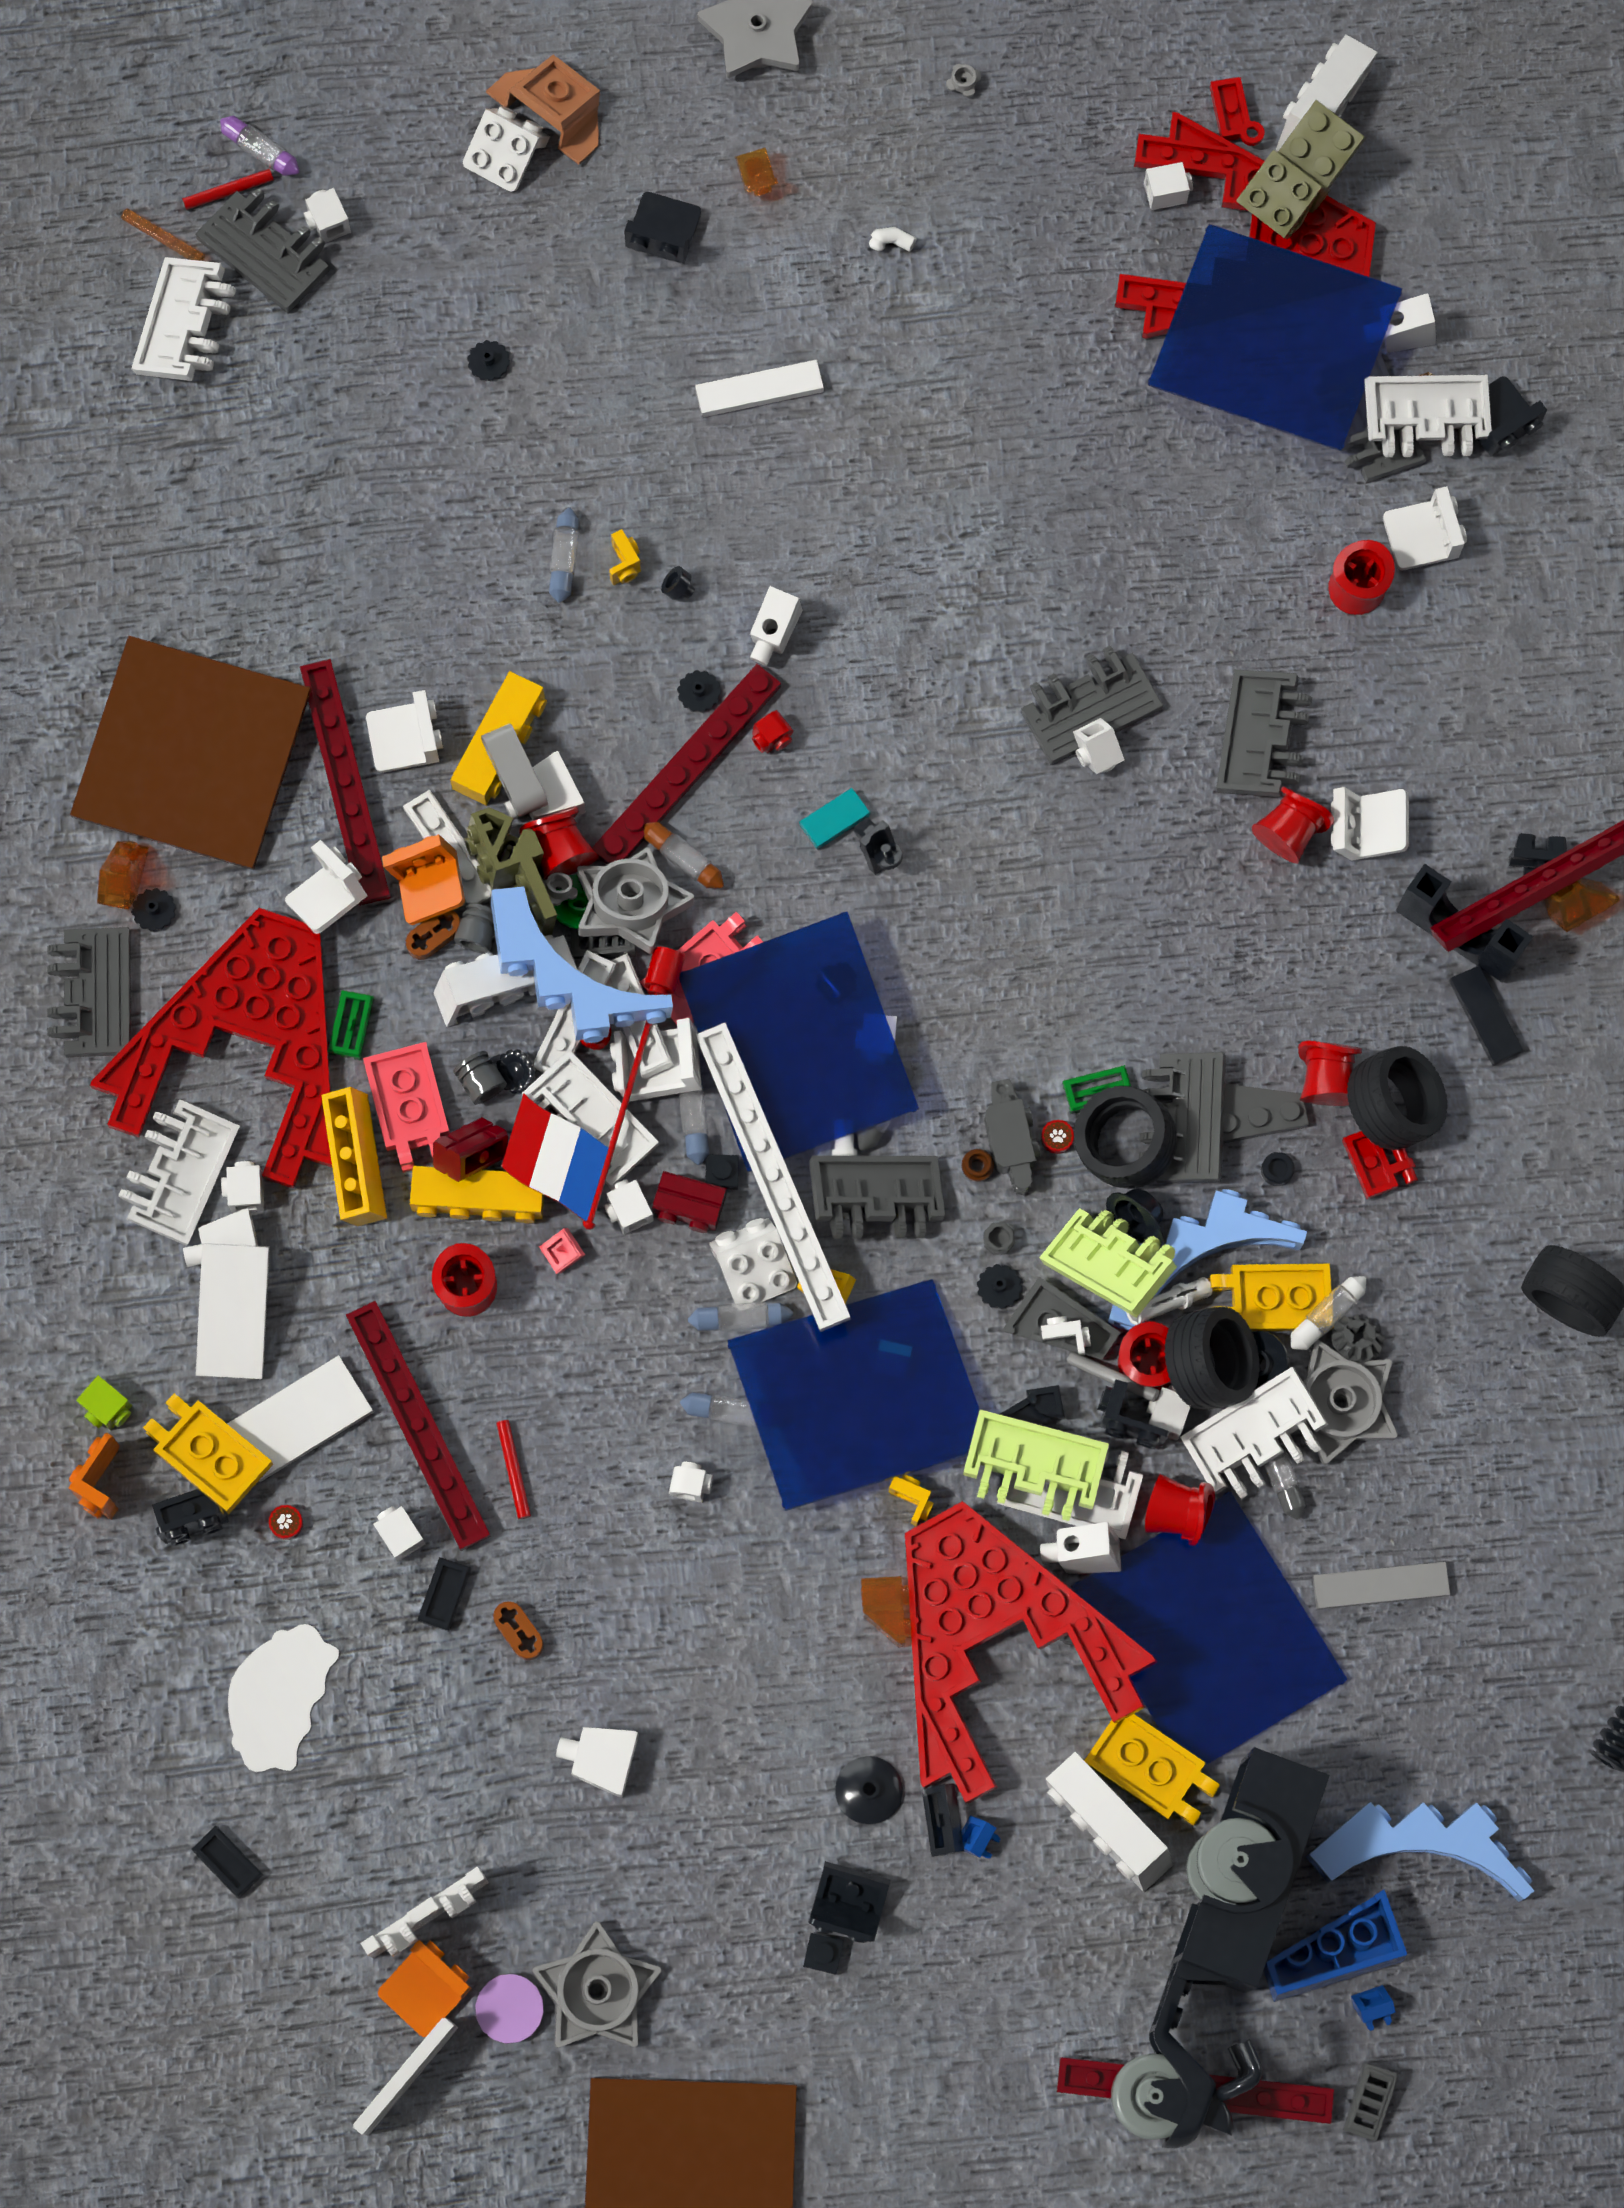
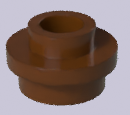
[961,1149,994,1182]

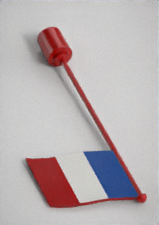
[501,946,685,1230]

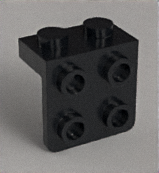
[624,192,701,264]
[1472,376,1547,457]
[1097,1379,1169,1449]
[152,1489,229,1546]
[808,1861,891,1943]

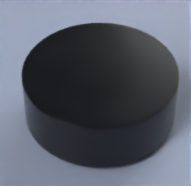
[1261,1152,1295,1186]

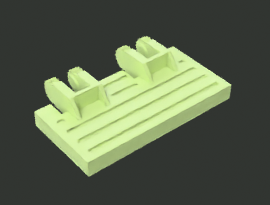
[1039,1208,1177,1318]
[963,1410,1109,1521]

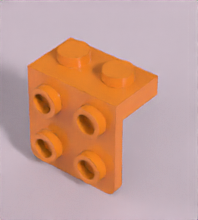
[382,834,465,925]
[68,1432,120,1520]
[378,1940,472,2037]

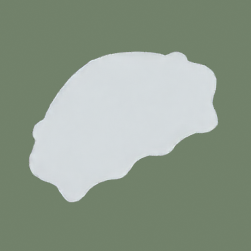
[228,1624,339,1772]

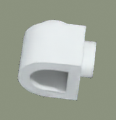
[669,1462,713,1503]

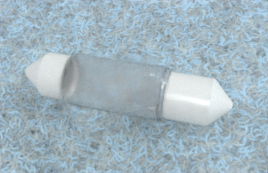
[1291,1276,1366,1350]

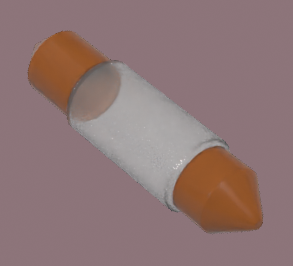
[644,822,724,888]

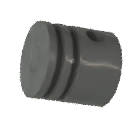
[454,903,496,954]
[453,1051,507,1105]

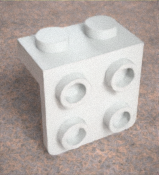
[463,106,550,192]
[1383,486,1467,570]
[366,690,443,773]
[1331,787,1409,861]
[285,840,367,934]
[709,1218,797,1310]

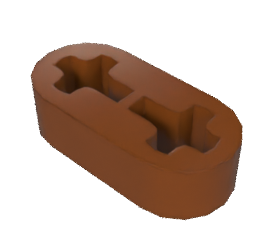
[406,910,460,960]
[493,1601,543,1660]

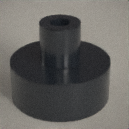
[661,566,695,600]

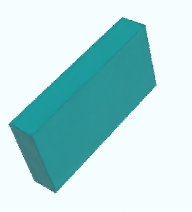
[799,788,870,850]

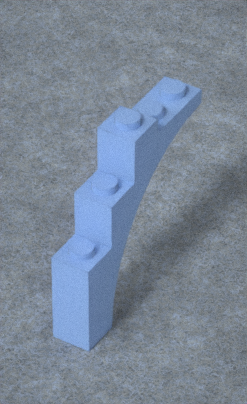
[491,886,673,1043]
[1107,1189,1307,1332]
[1306,1802,1534,1902]

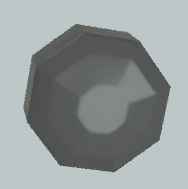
[983,1222,1015,1255]

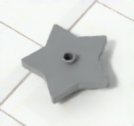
[697,0,812,78]
[577,847,694,954]
[1303,1340,1397,1465]
[531,1922,661,2048]

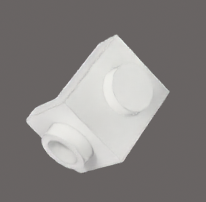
[1041,1316,1091,1355]

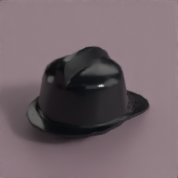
[1106,1189,1164,1251]

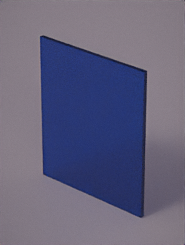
[1148,224,1402,451]
[679,911,919,1172]
[727,1279,980,1511]
[1072,1492,1348,1766]

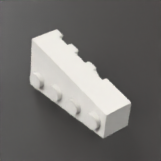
[1276,35,1377,151]
[433,935,577,1027]
[1046,1752,1173,1892]

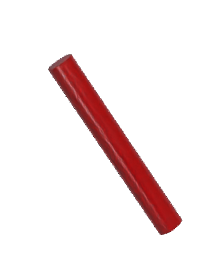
[182,168,274,210]
[496,1420,531,1519]

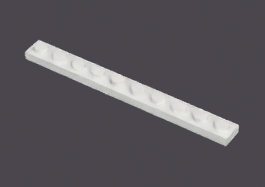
[695,1023,851,1332]

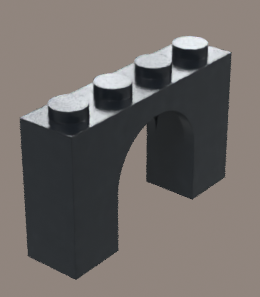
[1396,864,1534,983]

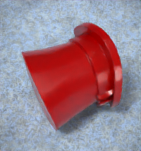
[1328,540,1395,615]
[1252,786,1334,864]
[519,807,598,880]
[1298,1041,1362,1106]
[432,1243,497,1317]
[1118,1321,1171,1392]
[1145,1473,1215,1546]

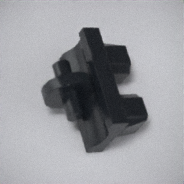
[854,817,903,875]
[1509,833,1567,875]

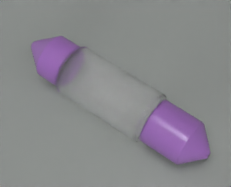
[220,115,299,176]

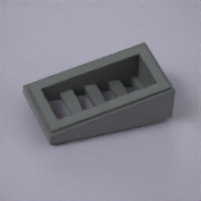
[570,927,636,959]
[1343,2063,1398,2142]

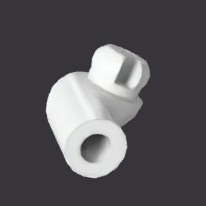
[869,227,917,252]

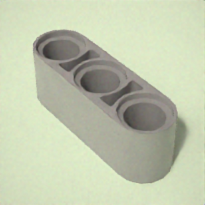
[481,723,548,818]

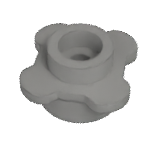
[946,64,981,97]
[542,873,578,906]

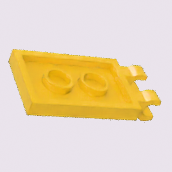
[1207,1263,1334,1332]
[143,1393,273,1514]
[1084,1714,1220,1826]

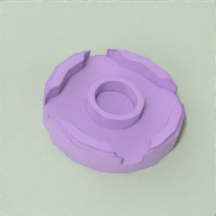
[475,1974,544,2044]

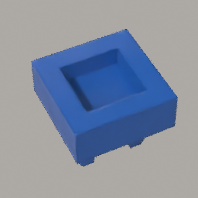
[961,1815,1001,1859]
[1351,1985,1396,2031]

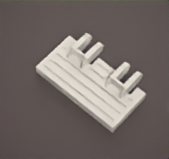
[131,257,236,381]
[1364,375,1492,457]
[522,1049,659,1187]
[118,1100,240,1246]
[1180,1367,1329,1499]
[997,1447,1143,1539]
[360,1867,489,1958]

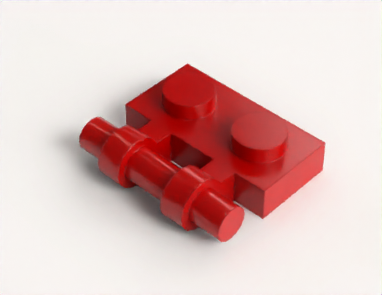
[1342,1131,1418,1199]

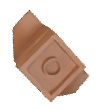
[486,54,600,165]

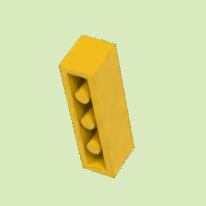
[450,671,547,806]
[321,1087,387,1226]
[410,1166,544,1223]

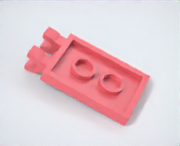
[640,912,767,1026]
[363,1042,450,1173]

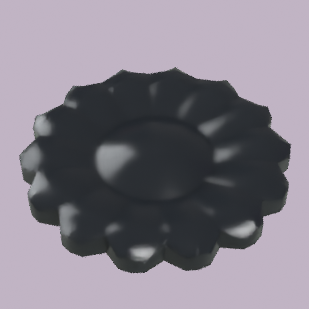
[467,340,510,381]
[677,670,721,713]
[131,888,176,932]
[496,1049,536,1094]
[977,1264,1022,1309]

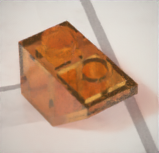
[97,841,149,910]
[1544,878,1620,932]
[861,1576,911,1648]

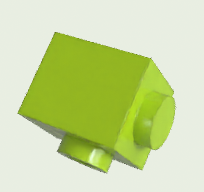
[76,1375,133,1431]

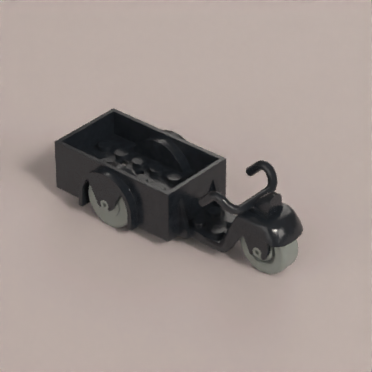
[1111,1747,1330,2149]

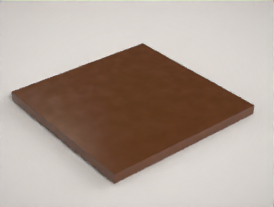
[70,635,312,870]
[585,2078,797,2208]

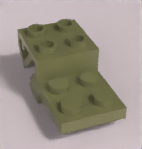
[1236,100,1367,239]
[464,807,557,936]

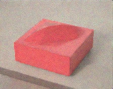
[539,1228,585,1274]

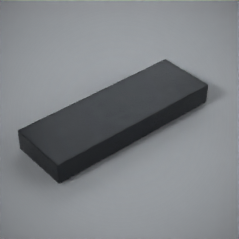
[1449,965,1523,1066]

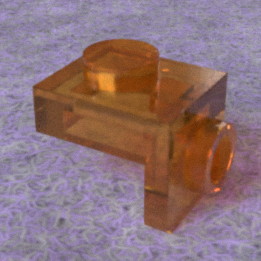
[735,147,778,197]

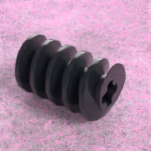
[1589,1697,1624,1772]

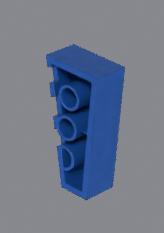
[1263,1889,1407,2002]

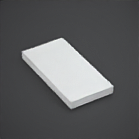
[196,1243,270,1379]
[227,1355,374,1482]
[353,2018,458,2136]

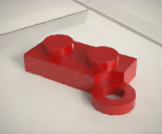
[1210,77,1265,146]

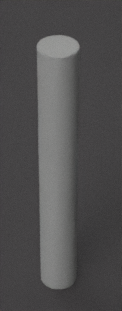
[1067,1351,1159,1402]

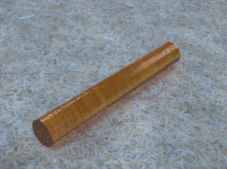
[121,208,205,261]

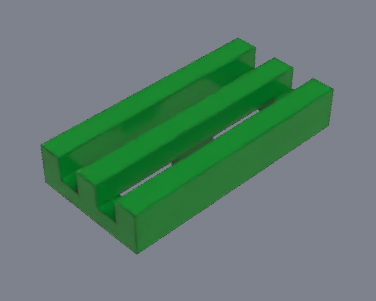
[328,990,374,1060]
[1062,1065,1131,1114]

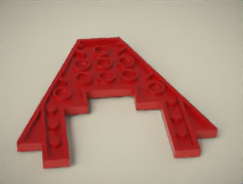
[1115,112,1376,339]
[90,908,332,1189]
[905,1501,1157,1804]

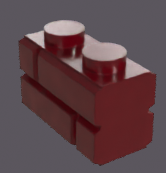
[433,1117,508,1182]
[652,1171,727,1233]

